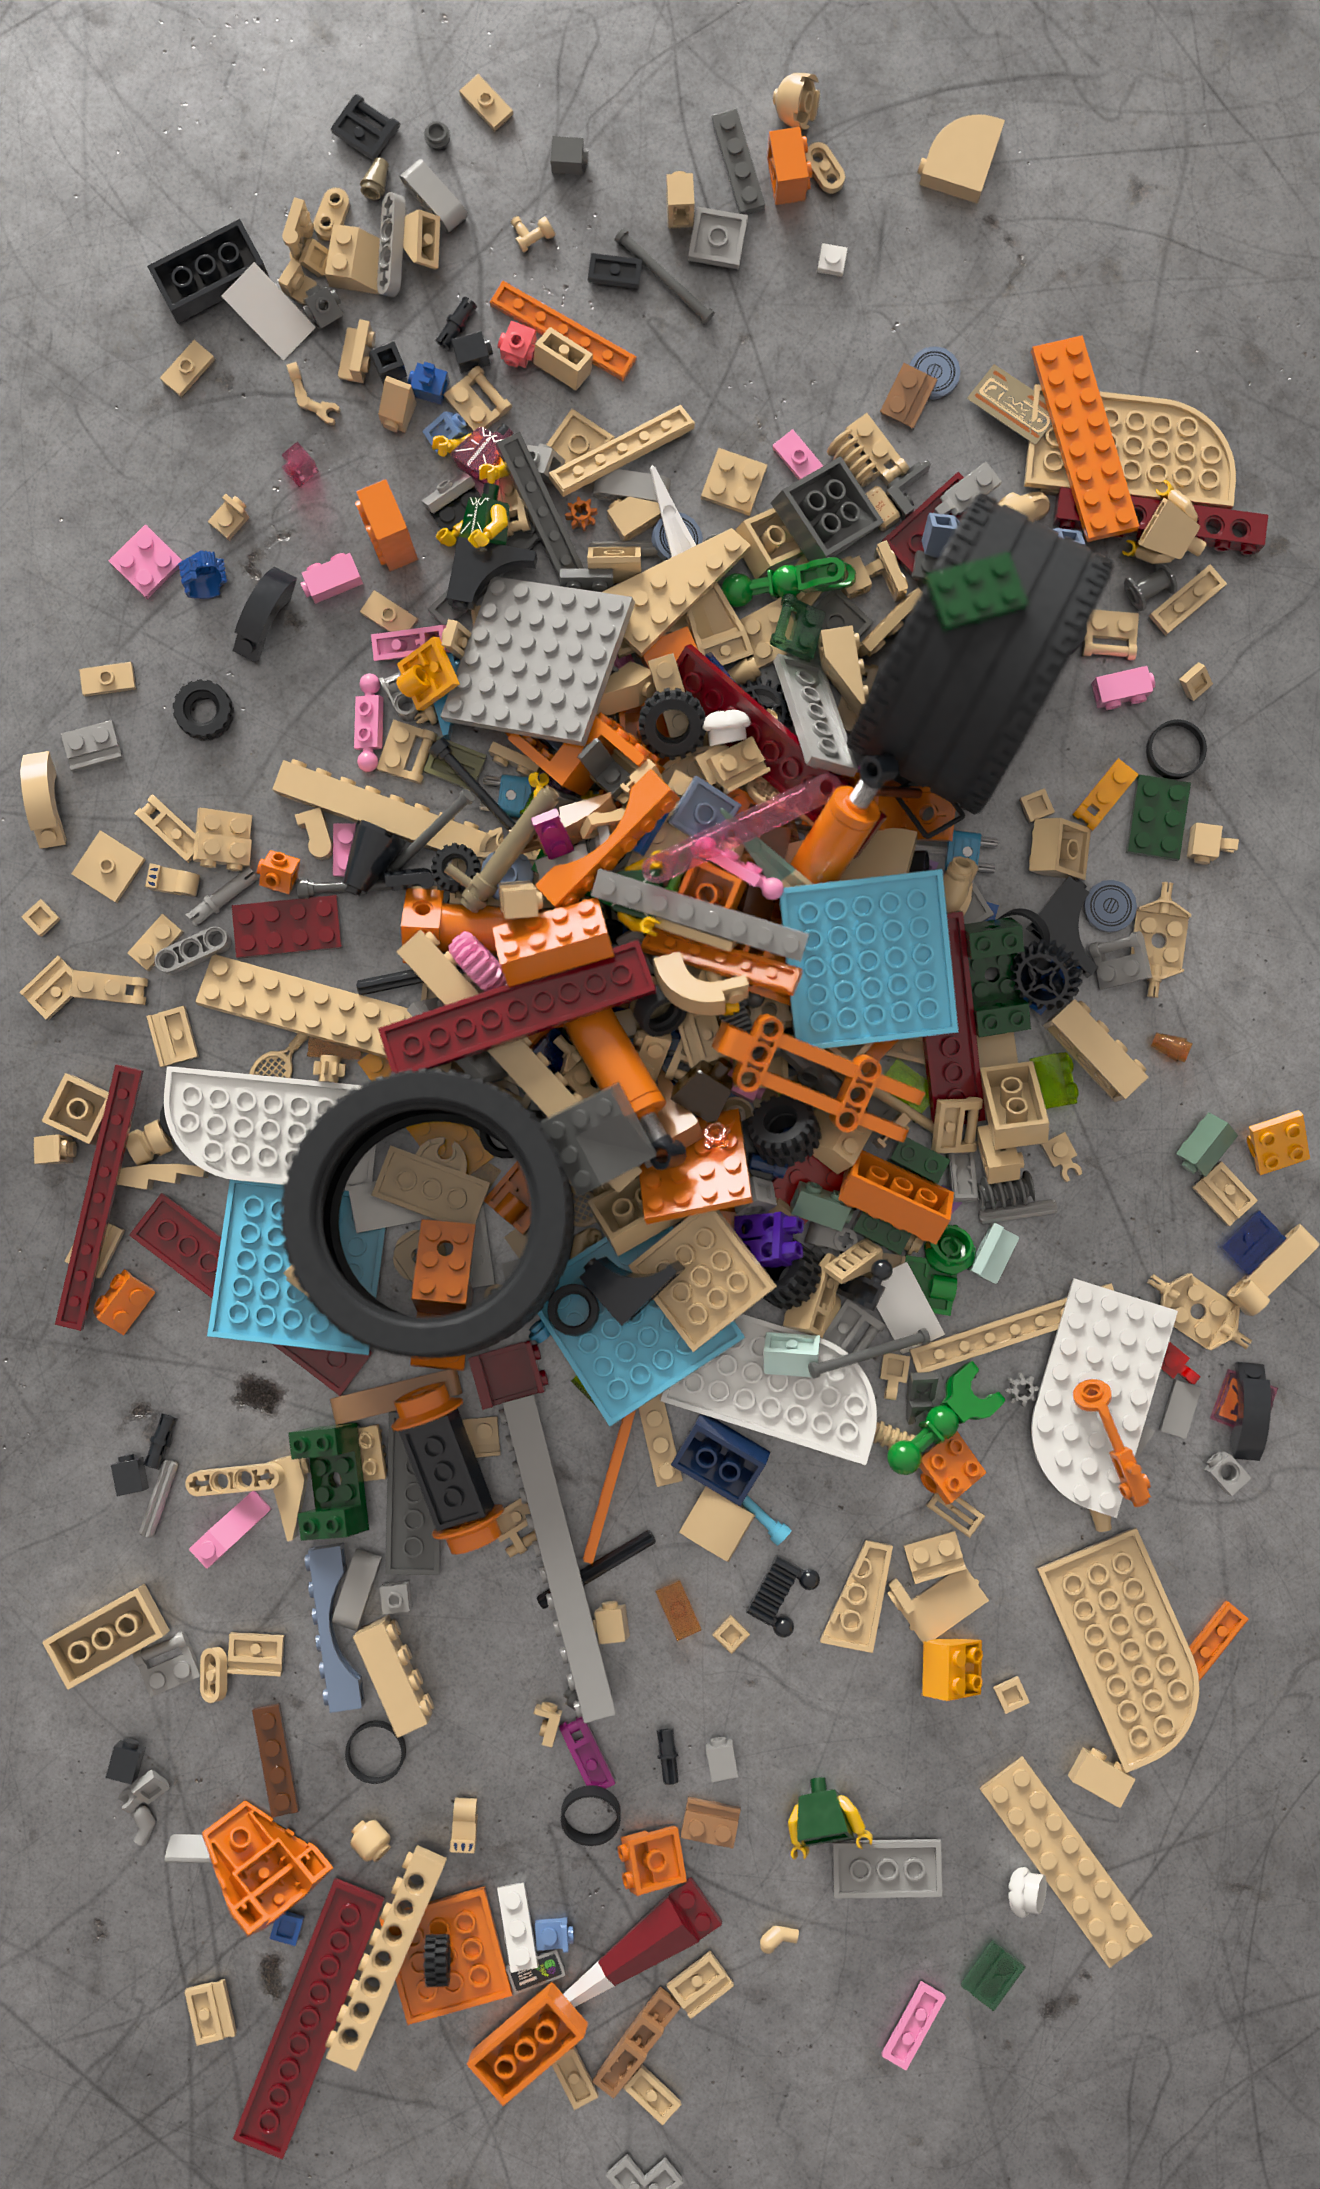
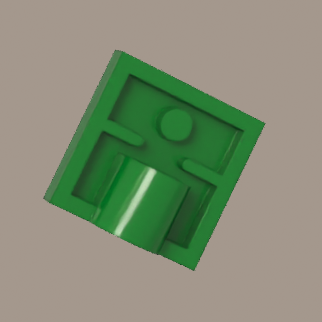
[905,1255,957,1316]

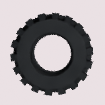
[639,688,706,760]
[748,1094,822,1167]
[763,1238,821,1310]

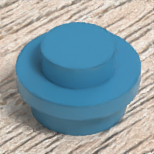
[529,1319,551,1344]

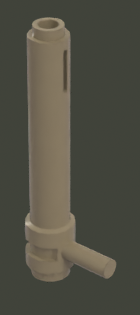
[444,786,559,913]

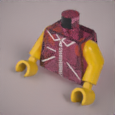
[432,423,513,485]

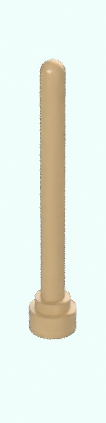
[855,1073,934,1133]

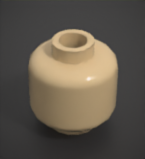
[350,1820,391,1862]

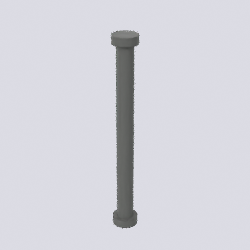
[614,228,715,324]
[384,789,475,875]
[808,1328,930,1379]

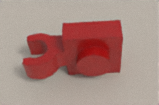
[1161,1341,1201,1385]

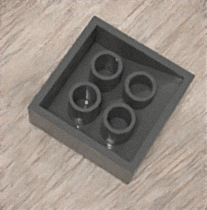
[771,456,884,562]
[540,1082,657,1196]

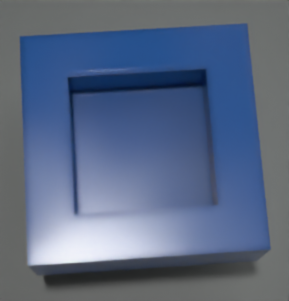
[270,1912,304,1946]

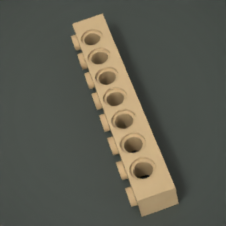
[325,1845,447,2071]

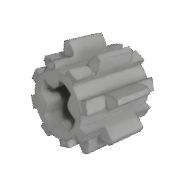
[1005,1373,1040,1407]

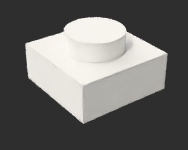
[817,243,847,277]

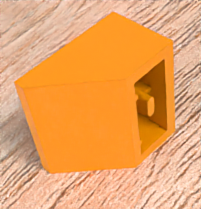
[922,1639,983,1701]

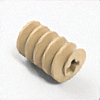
[827,429,881,488]

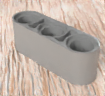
[400,159,468,233]
[593,469,671,503]
[155,926,232,975]
[331,1549,382,1631]

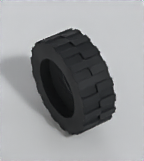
[173,679,234,741]

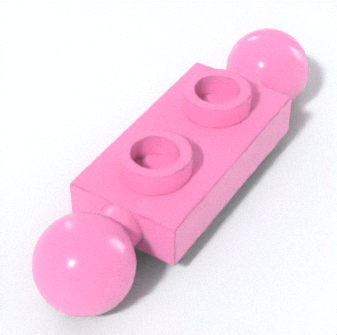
[354,674,384,772]
[694,837,784,900]

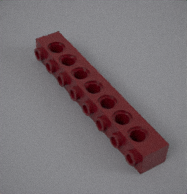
[1052,487,1269,555]

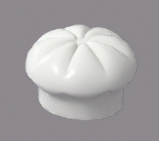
[702,710,750,746]
[1008,1867,1047,1918]

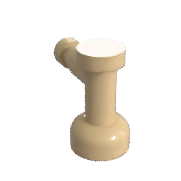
[511,217,556,253]

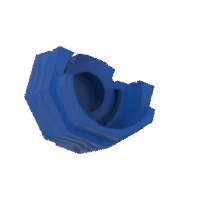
[179,550,227,599]

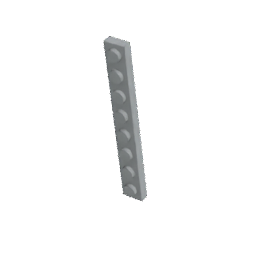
[591,869,810,962]

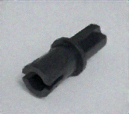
[657,1728,679,1785]

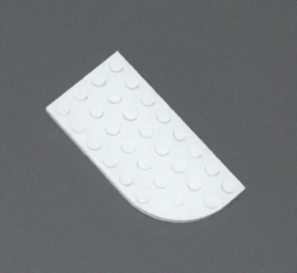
[164,1066,376,1191]
[1031,1278,1178,1518]
[660,1314,877,1465]

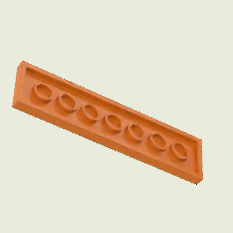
[1031,335,1139,542]

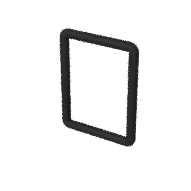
[895,781,965,839]

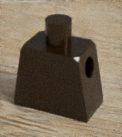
[671,1057,733,1126]

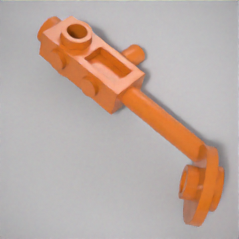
[1073,1379,1151,1507]

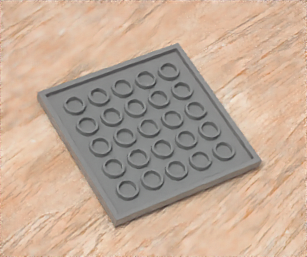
[440,577,636,746]

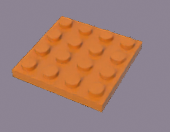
[639,1108,753,1225]
[379,1886,513,2025]

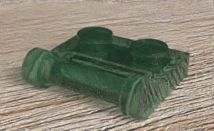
[770,593,826,662]

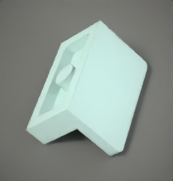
[968,1223,1019,1284]
[764,1332,820,1377]

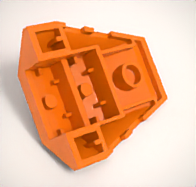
[202,1800,333,1937]

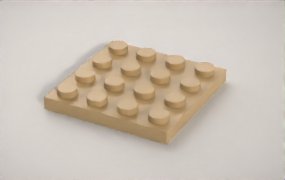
[629,1210,777,1352]

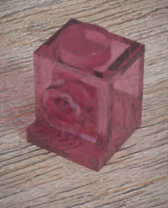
[282,442,319,488]

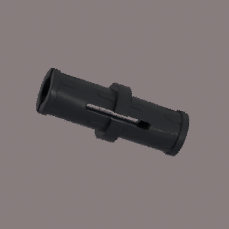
[435,297,477,350]
[143,1413,178,1470]

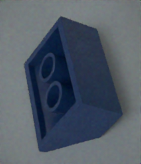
[671,1414,770,1506]

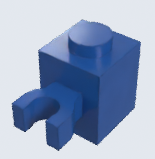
[407,361,449,405]

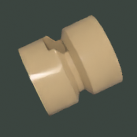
[126,1119,174,1166]

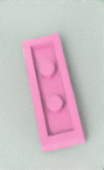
[882,1981,946,2070]

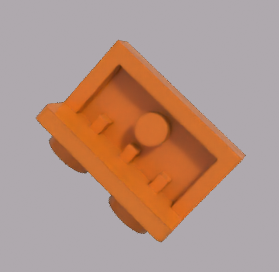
[93,1269,156,1336]

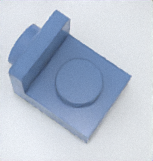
[422,411,469,453]
[535,1917,574,1953]

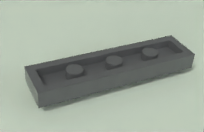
[712,108,765,215]

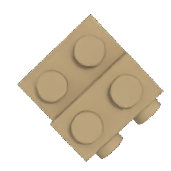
[193,808,252,871]

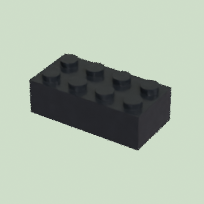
[147,219,269,324]

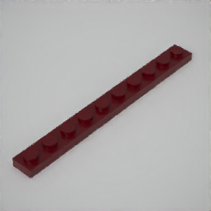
[55,1064,144,1331]

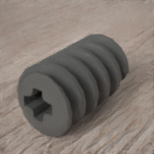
[977,1170,1035,1211]

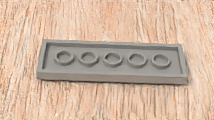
[773,653,858,777]

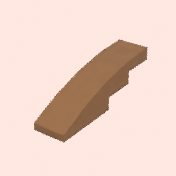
[592,1986,681,2099]

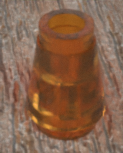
[1151,1032,1193,1063]

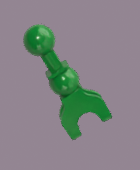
[721,557,856,607]
[887,1361,1005,1475]

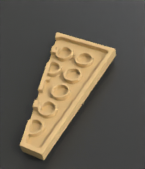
[602,528,751,657]

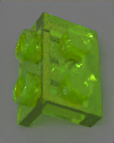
[1029,1052,1079,1109]

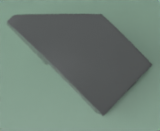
[906,1372,939,1425]

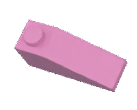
[371,625,451,661]
[189,1491,272,1569]

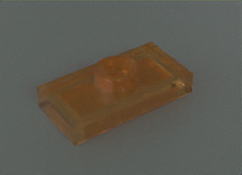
[655,1579,702,1641]

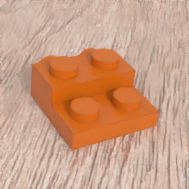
[617,1825,687,1896]

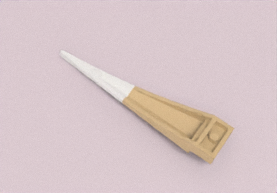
[650,465,754,668]

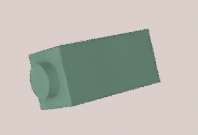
[1176,1112,1238,1177]
[790,1181,853,1231]

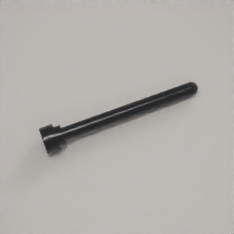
[428,737,516,831]

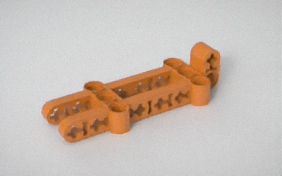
[711,1013,925,1143]

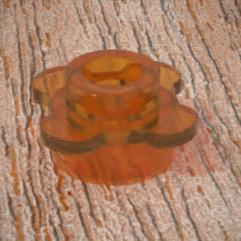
[703,1123,731,1149]

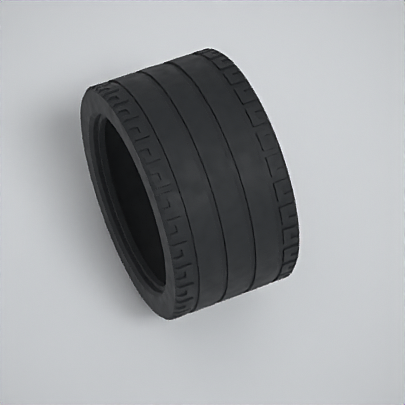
[847,492,1114,815]
[280,1068,575,1358]

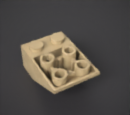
[818,625,869,716]

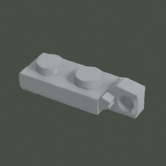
[933,462,1002,516]

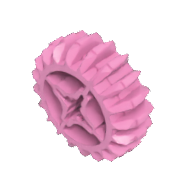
[448,932,507,992]

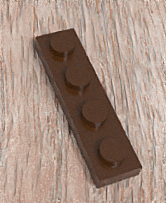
[252,1703,300,1817]

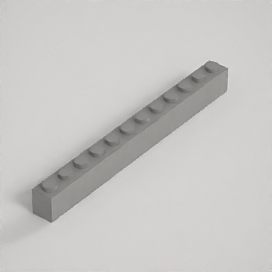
[499,1395,616,1724]

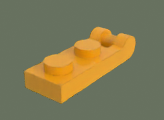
[1072,758,1139,831]

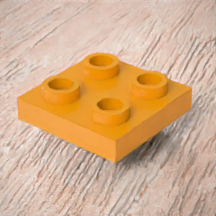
[396,637,460,711]
[1246,1110,1310,1176]

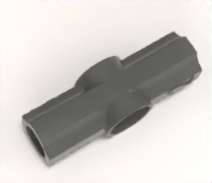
[780,1035,843,1099]

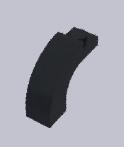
[233,567,297,663]
[1230,1362,1271,1461]

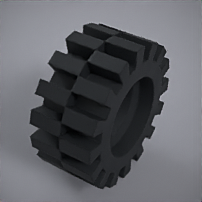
[431,843,481,894]
[424,1934,451,1987]

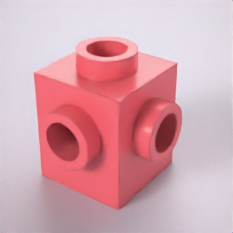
[498,321,537,368]

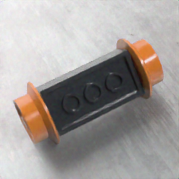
[391,1382,504,1555]

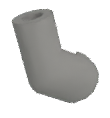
[130,1804,155,1846]

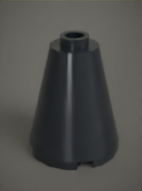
[343,820,406,897]

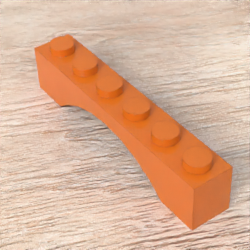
[535,769,680,908]

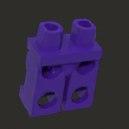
[734,1212,804,1268]

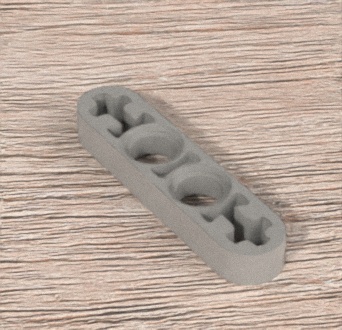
[377,192,406,297]

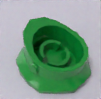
[924,1225,976,1275]

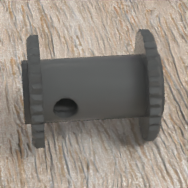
[1124,563,1178,611]

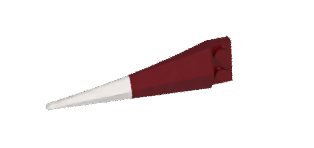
[563,1877,722,2007]

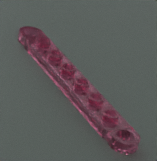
[642,774,841,883]

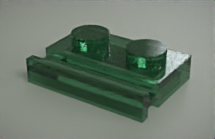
[961,1940,1026,2012]

